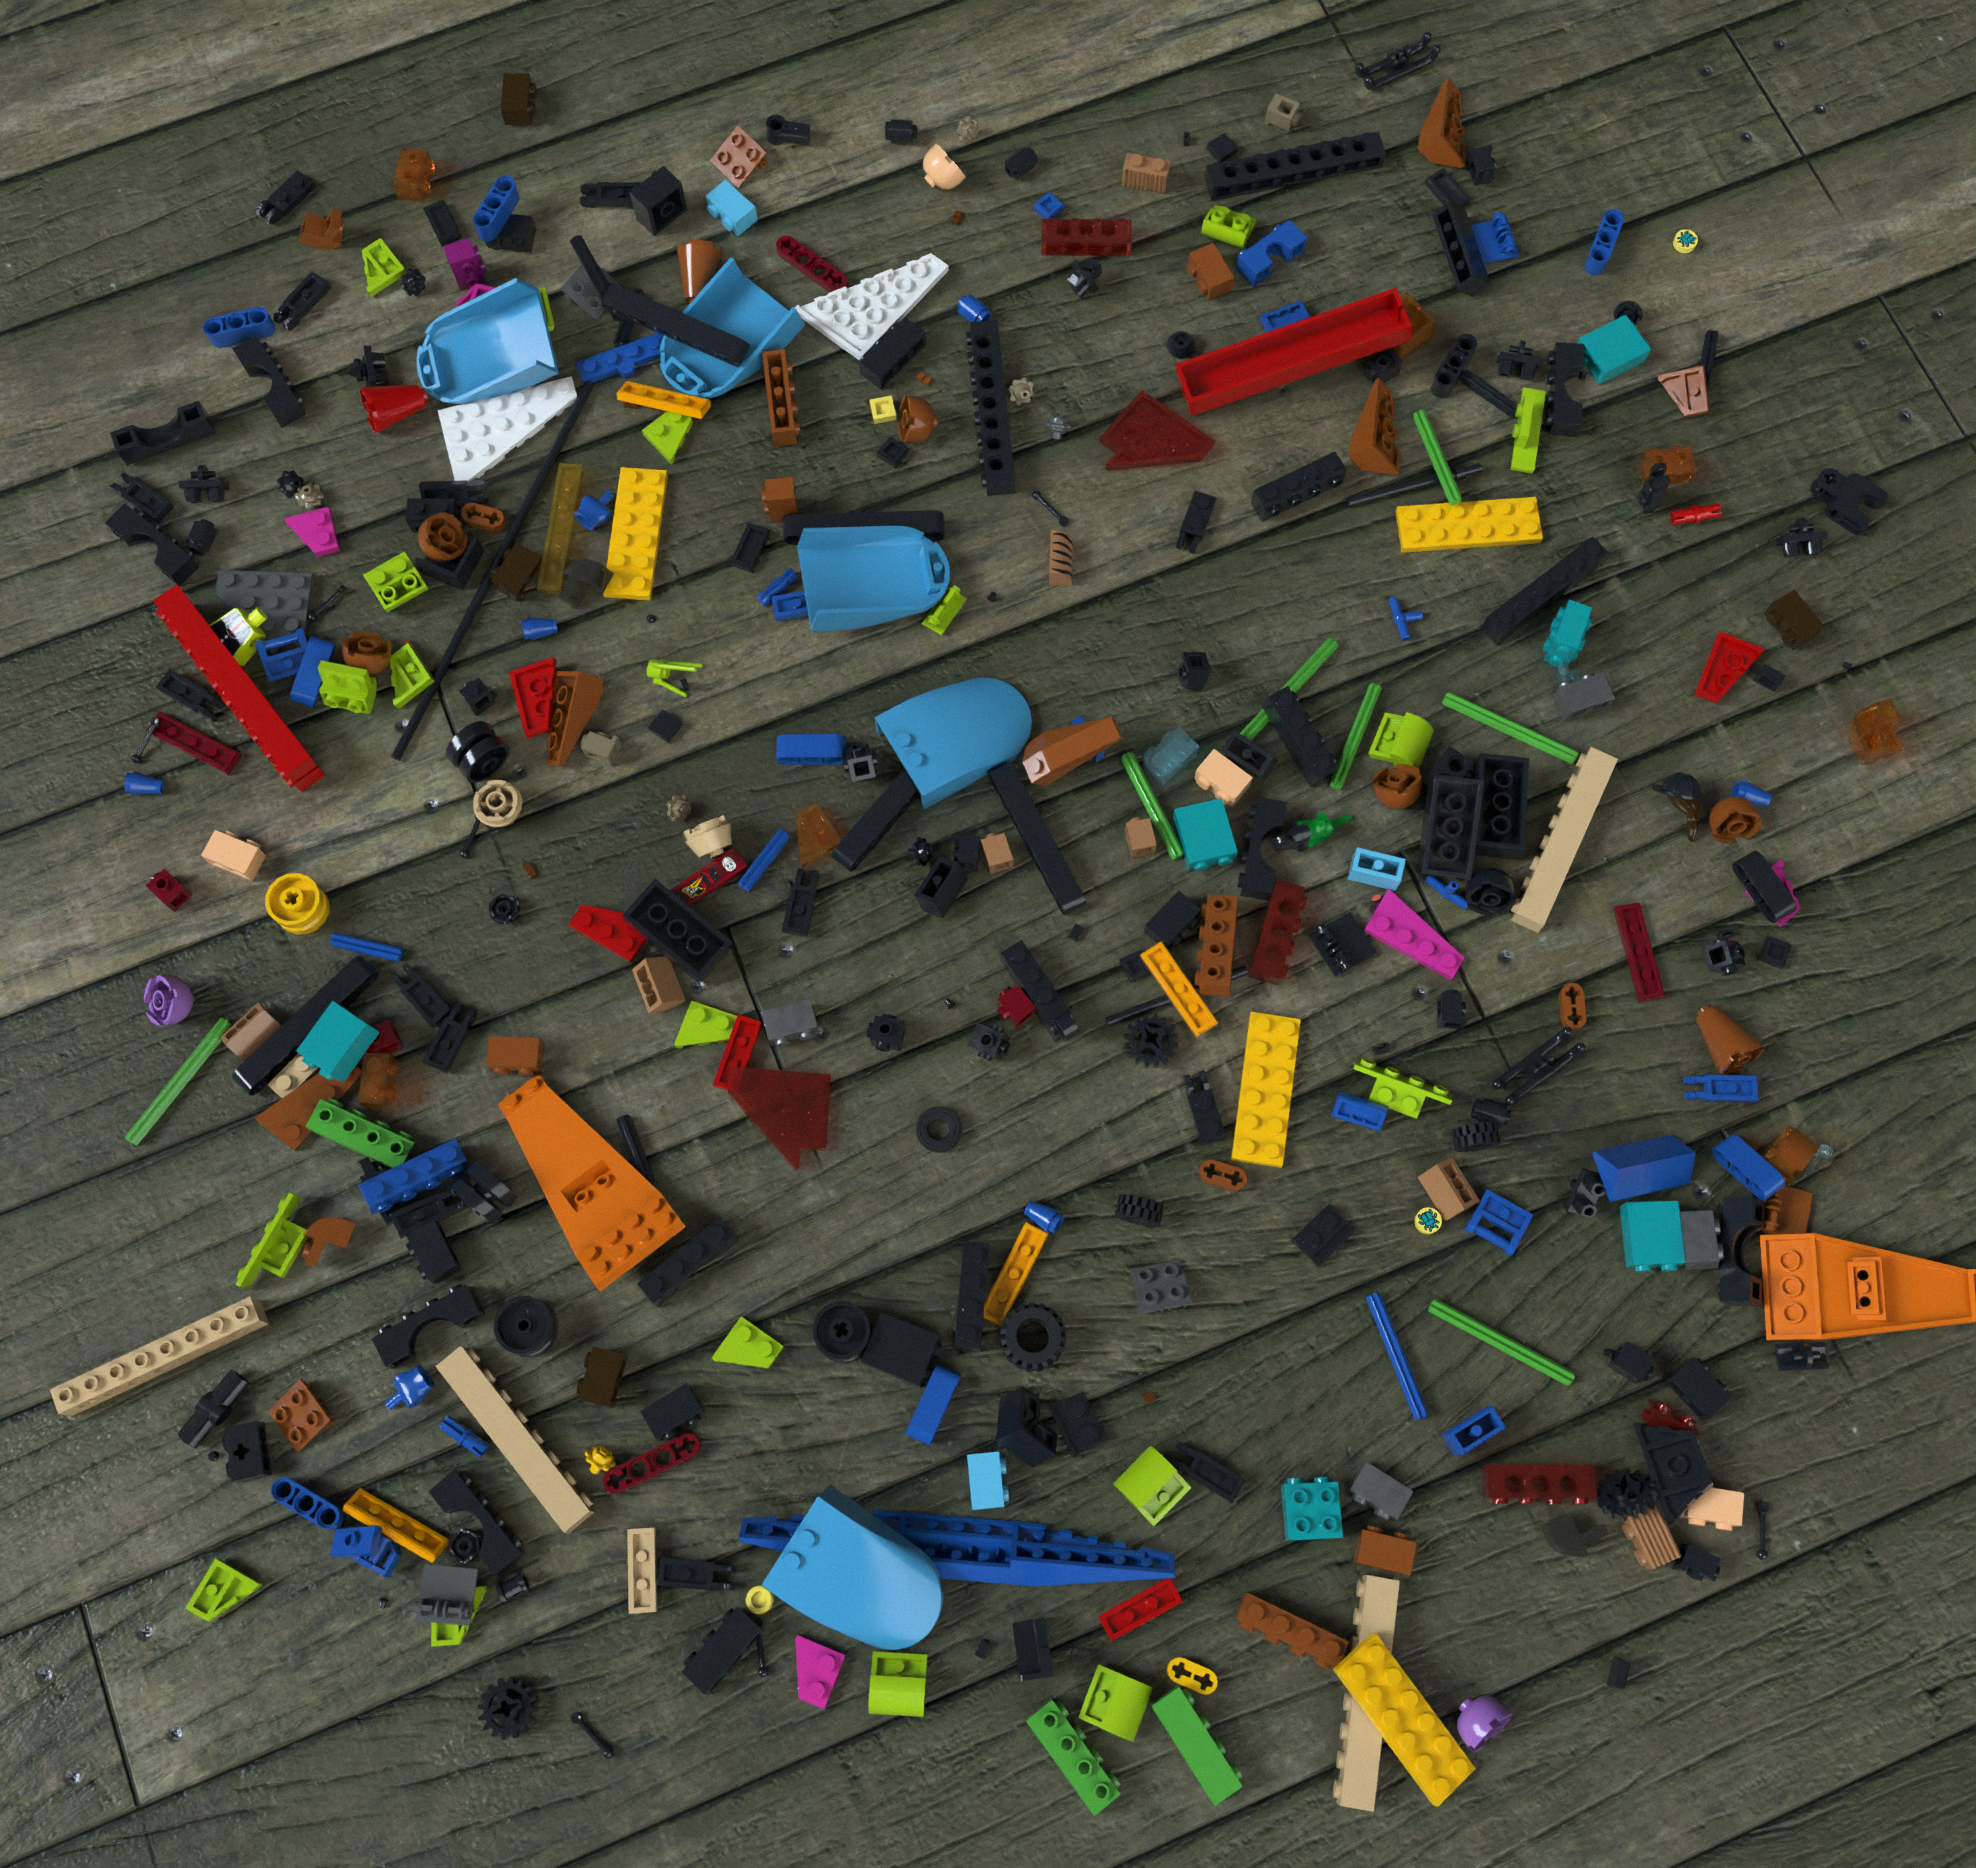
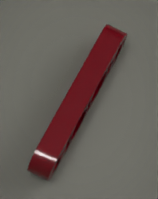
[776,236,848,293]
[602,1433,702,1494]

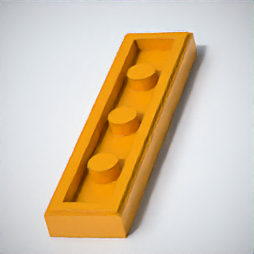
[617,381,711,419]
[1140,941,1218,1038]
[984,1222,1049,1327]
[343,1488,449,1564]

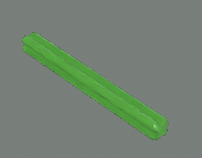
[1413,410,1462,506]
[1329,683,1382,790]
[1121,752,1184,860]

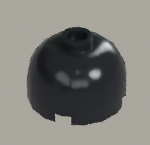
[1466,868,1516,915]

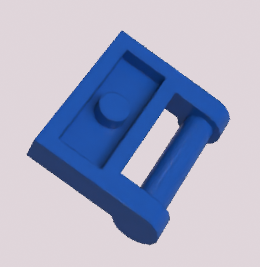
[255,628,308,683]
[1464,1189,1533,1256]

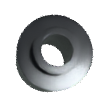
[885,119,917,143]
[1004,147,1038,179]
[186,519,217,556]
[1471,1098,1511,1129]

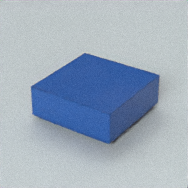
[1033,192,1065,223]

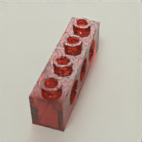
[1041,218,1132,256]
[1249,879,1307,985]
[1481,1465,1597,1504]

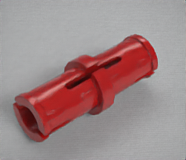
[1670,503,1722,526]

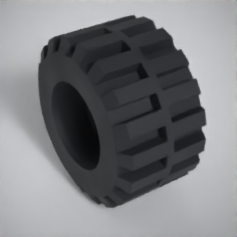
[1000,1302,1066,1372]

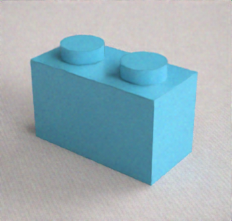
[706,180,758,236]
[1347,847,1406,891]
[967,1452,1009,1511]

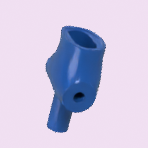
[574,491,614,530]
[385,1365,434,1410]

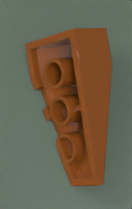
[1418,77,1467,168]
[1349,378,1400,475]
[546,671,604,767]
[1023,717,1123,786]

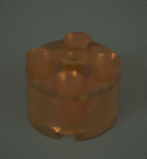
[1763,1125,1820,1187]

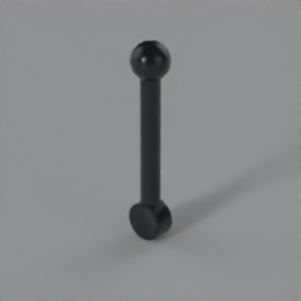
[1032,490,1068,527]
[308,585,346,622]
[131,717,161,763]
[460,815,481,858]
[1757,1502,1769,1560]
[754,1618,769,1678]
[571,1712,614,1759]

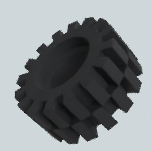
[1451,1121,1501,1152]
[1114,1194,1164,1228]

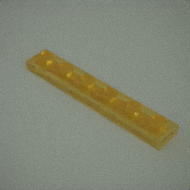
[537,463,584,595]

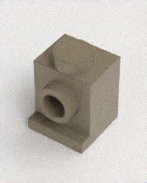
[1264,93,1301,131]
[581,731,622,767]

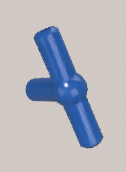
[1388,597,1423,641]
[1425,874,1468,910]

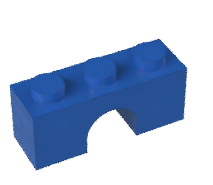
[1236,220,1307,287]

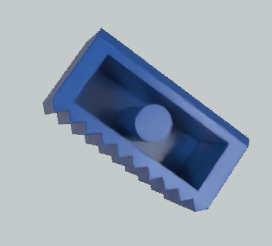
[1441,1405,1505,1457]

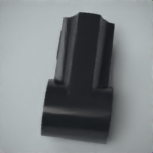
[766,115,811,145]

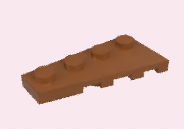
[254,1066,364,1151]

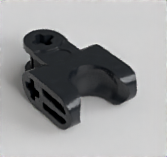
[1810,468,1888,535]

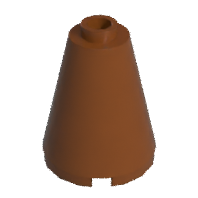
[677,239,723,304]
[1696,1005,1765,1075]

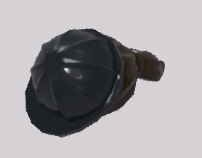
[1652,772,1702,842]

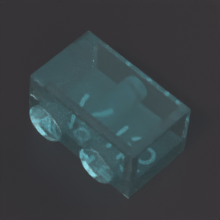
[1143,727,1199,786]

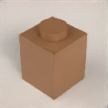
[1125,817,1157,858]
[981,833,1013,874]

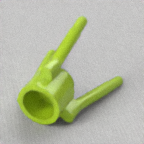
[647,658,703,697]

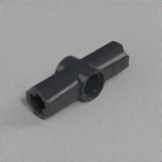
[177,1370,250,1449]

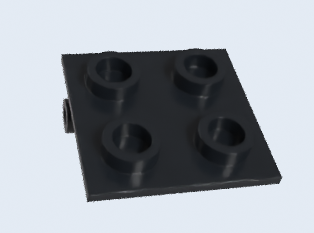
[1309,912,1377,977]

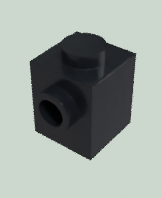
[1607,1341,1655,1384]

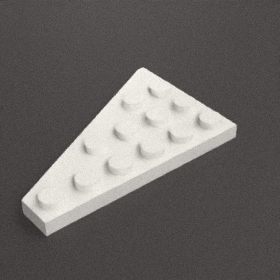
[795,253,949,361]
[438,376,578,482]

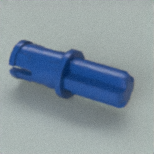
[440,1416,490,1459]

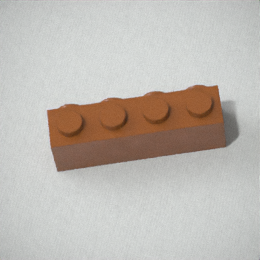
[762,349,801,447]
[1195,894,1238,997]
[1234,1593,1349,1670]

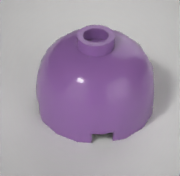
[144,975,194,1025]
[1457,1696,1513,1753]

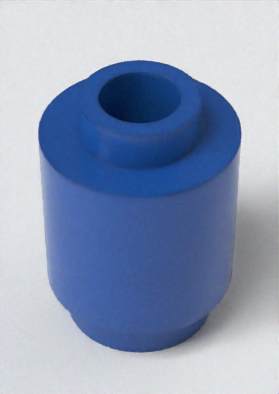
[957,294,992,322]

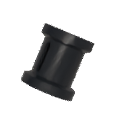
[495,1570,531,1605]

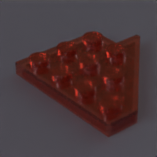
[1099,390,1215,471]
[727,1066,831,1170]

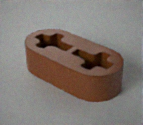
[461,503,506,533]
[1559,983,1587,1032]
[1198,1159,1247,1192]

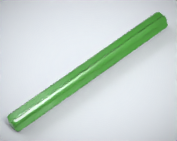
[1240,638,1338,741]
[1442,692,1579,764]
[125,1018,233,1145]
[1428,1299,1575,1386]

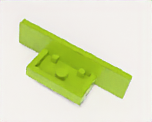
[1510,387,1546,473]
[1353,1058,1452,1119]
[236,1192,308,1290]

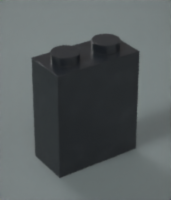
[861,1313,943,1388]

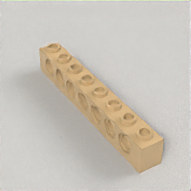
[50,1297,269,1416]

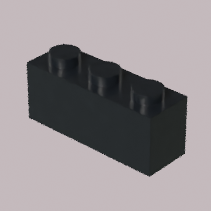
[859,317,926,390]
[681,1607,765,1695]

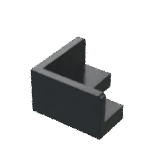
[415,538,484,590]
[996,1386,1057,1467]
[1012,1618,1054,1681]

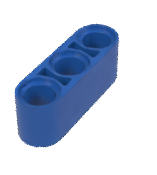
[473,175,520,241]
[1584,209,1624,276]
[203,307,276,348]
[289,635,336,708]
[776,734,846,765]
[1712,1134,1786,1201]
[906,1364,962,1446]
[271,1477,347,1530]

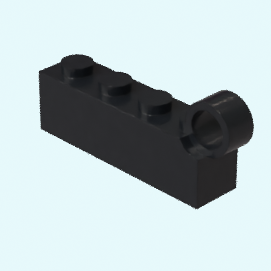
[1001,940,1080,1042]

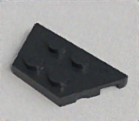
[1633,1422,1713,1524]

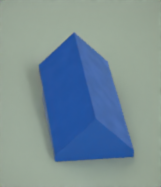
[1592,1135,1696,1202]

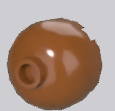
[898,396,937,443]
[418,512,467,562]
[342,631,392,676]
[1373,764,1422,810]
[1709,796,1762,843]

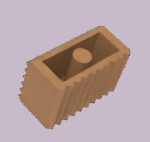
[1122,152,1171,194]
[1622,1504,1682,1569]

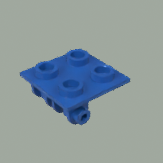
[1471,211,1520,264]

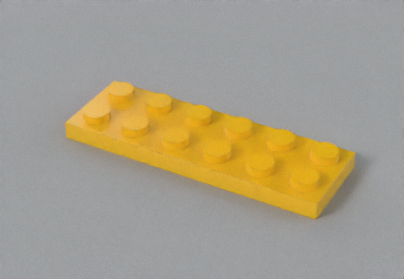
[603,467,668,600]
[1396,497,1543,553]
[1231,1012,1301,1168]
[1333,1633,1476,1807]

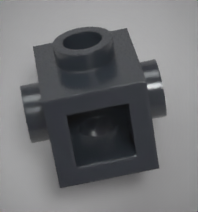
[842,743,878,782]
[1703,938,1746,976]
[867,1014,906,1052]
[967,1022,1011,1061]

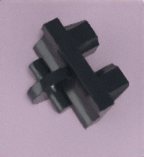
[1067,259,1102,299]
[1496,340,1542,381]
[348,346,388,386]
[179,465,229,503]
[1776,517,1828,557]
[1565,1168,1606,1218]
[1775,1342,1829,1372]

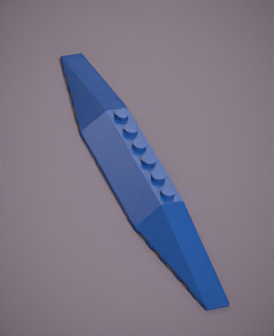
[739,1510,1175,1586]

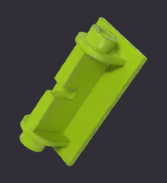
[922,585,967,636]

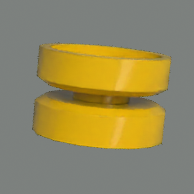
[265,873,330,935]

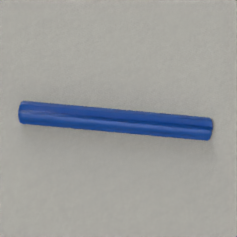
[1366,1292,1428,1420]

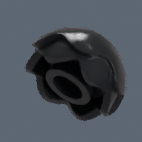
[1613,300,1643,325]
[1166,331,1195,359]
[489,894,520,924]
[449,1528,483,1564]

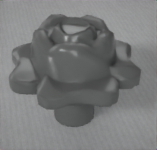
[1045,415,1072,439]

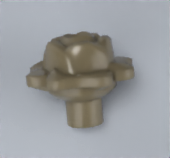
[956,116,980,145]
[1008,377,1035,405]
[295,482,324,509]
[667,793,691,822]

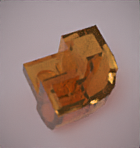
[1847,698,1904,765]

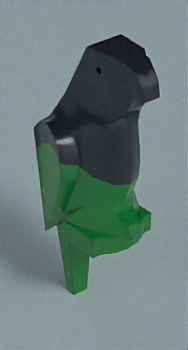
[1270,811,1353,852]

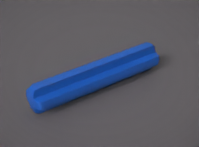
[738,829,790,892]
[330,932,404,962]

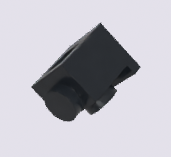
[1466,145,1496,185]
[1363,347,1403,384]
[1178,652,1211,689]
[459,678,496,716]
[953,834,980,874]
[1437,989,1467,1029]
[1672,1543,1721,1581]

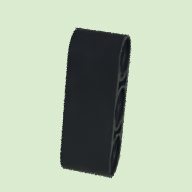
[1431,334,1477,398]
[1732,850,1796,923]

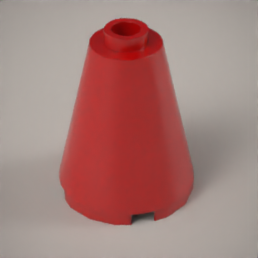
[359,384,428,433]

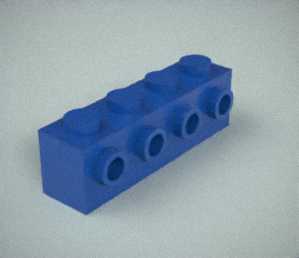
[358,1138,468,1215]

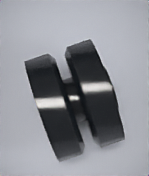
[445,721,510,783]
[451,1160,518,1225]
[493,1296,558,1358]
[812,1301,872,1363]

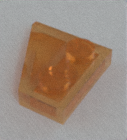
[796,802,841,868]

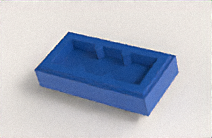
[1260,300,1311,333]
[1331,1091,1389,1131]
[330,1526,382,1558]

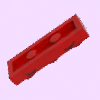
[713,1014,762,1094]
[1098,1578,1183,1641]

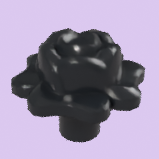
[400,268,426,296]
[277,470,304,498]
[907,837,933,867]

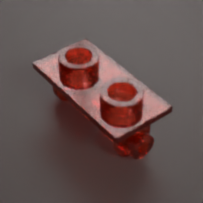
[1640,1399,1699,1436]

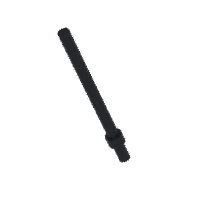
[1346,463,1482,507]
[1106,965,1248,1026]

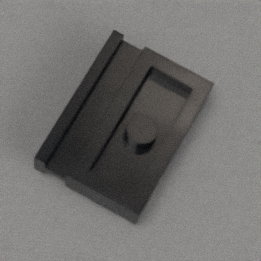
[1291,1204,1355,1267]
[1049,1391,1108,1457]

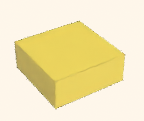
[869,395,897,424]

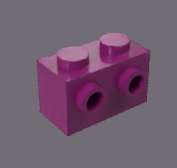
[443,238,487,291]

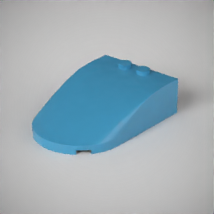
[659,257,805,399]
[417,278,559,404]
[797,526,950,632]
[875,678,1032,810]
[762,1485,944,1650]

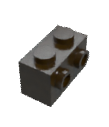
[501,73,537,125]
[490,542,542,602]
[1764,589,1824,650]
[576,1347,628,1409]

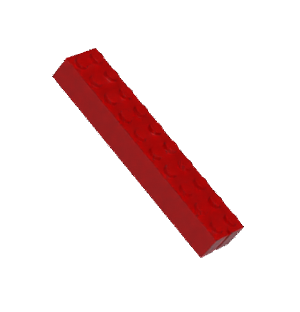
[1175,288,1412,417]
[153,585,325,792]

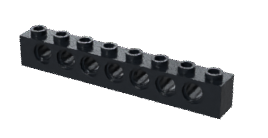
[1205,131,1386,201]
[966,320,1015,496]

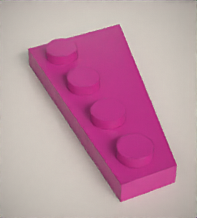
[1363,888,1464,981]

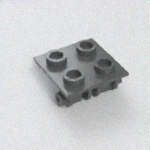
[560,265,622,321]
[1130,1260,1192,1315]
[413,1564,479,1626]

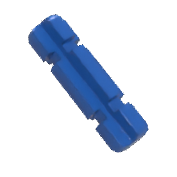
[757,569,797,606]

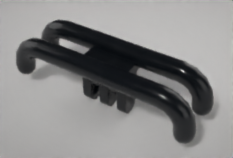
[1355,32,1441,90]
[1491,1027,1585,1106]

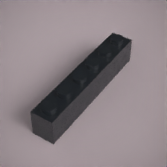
[1481,536,1609,645]

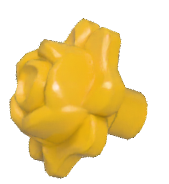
[585,1446,616,1474]

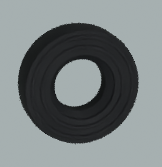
[916,1106,962,1153]

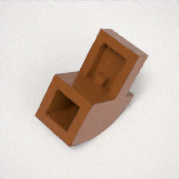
[299,208,344,249]
[301,1217,355,1267]

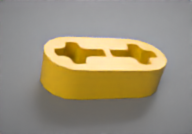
[1167,1657,1218,1695]

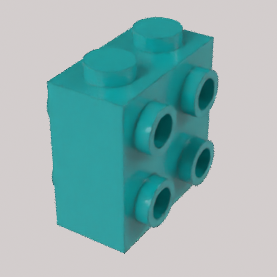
[1542,600,1593,669]
[1281,1477,1343,1541]

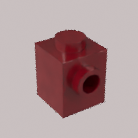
[146,869,192,912]
[997,985,1036,1028]
[365,1020,404,1060]

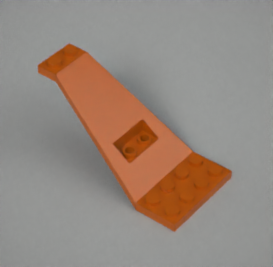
[497,1074,686,1292]
[1760,1233,1976,1341]

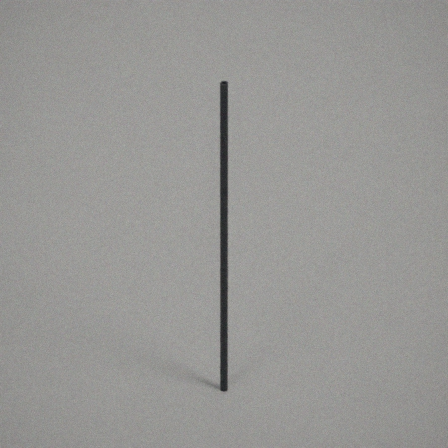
[391,381,594,761]

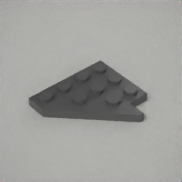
[216,570,315,655]

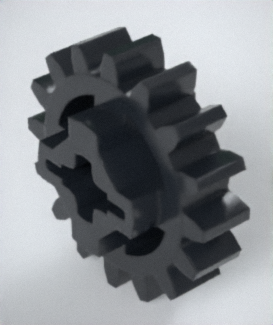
[1124,1013,1179,1069]
[1595,1468,1657,1521]
[477,1676,539,1740]

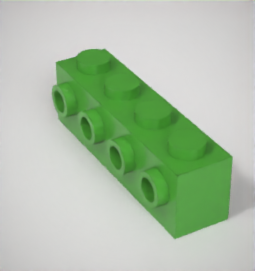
[305,1098,417,1168]
[1150,1686,1243,1806]
[1026,1699,1121,1816]

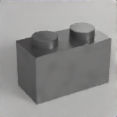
[1553,673,1615,722]
[761,998,819,1047]
[1680,1210,1723,1270]
[1346,1462,1413,1522]

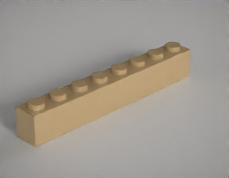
[1510,747,1618,933]
[436,1346,594,1534]
[1333,1575,1400,1812]

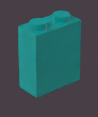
[1577,315,1651,385]
[1172,798,1238,872]
[296,1001,380,1083]
[1619,1201,1686,1272]

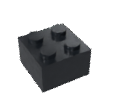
[630,166,687,236]

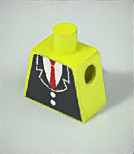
[209,607,268,666]

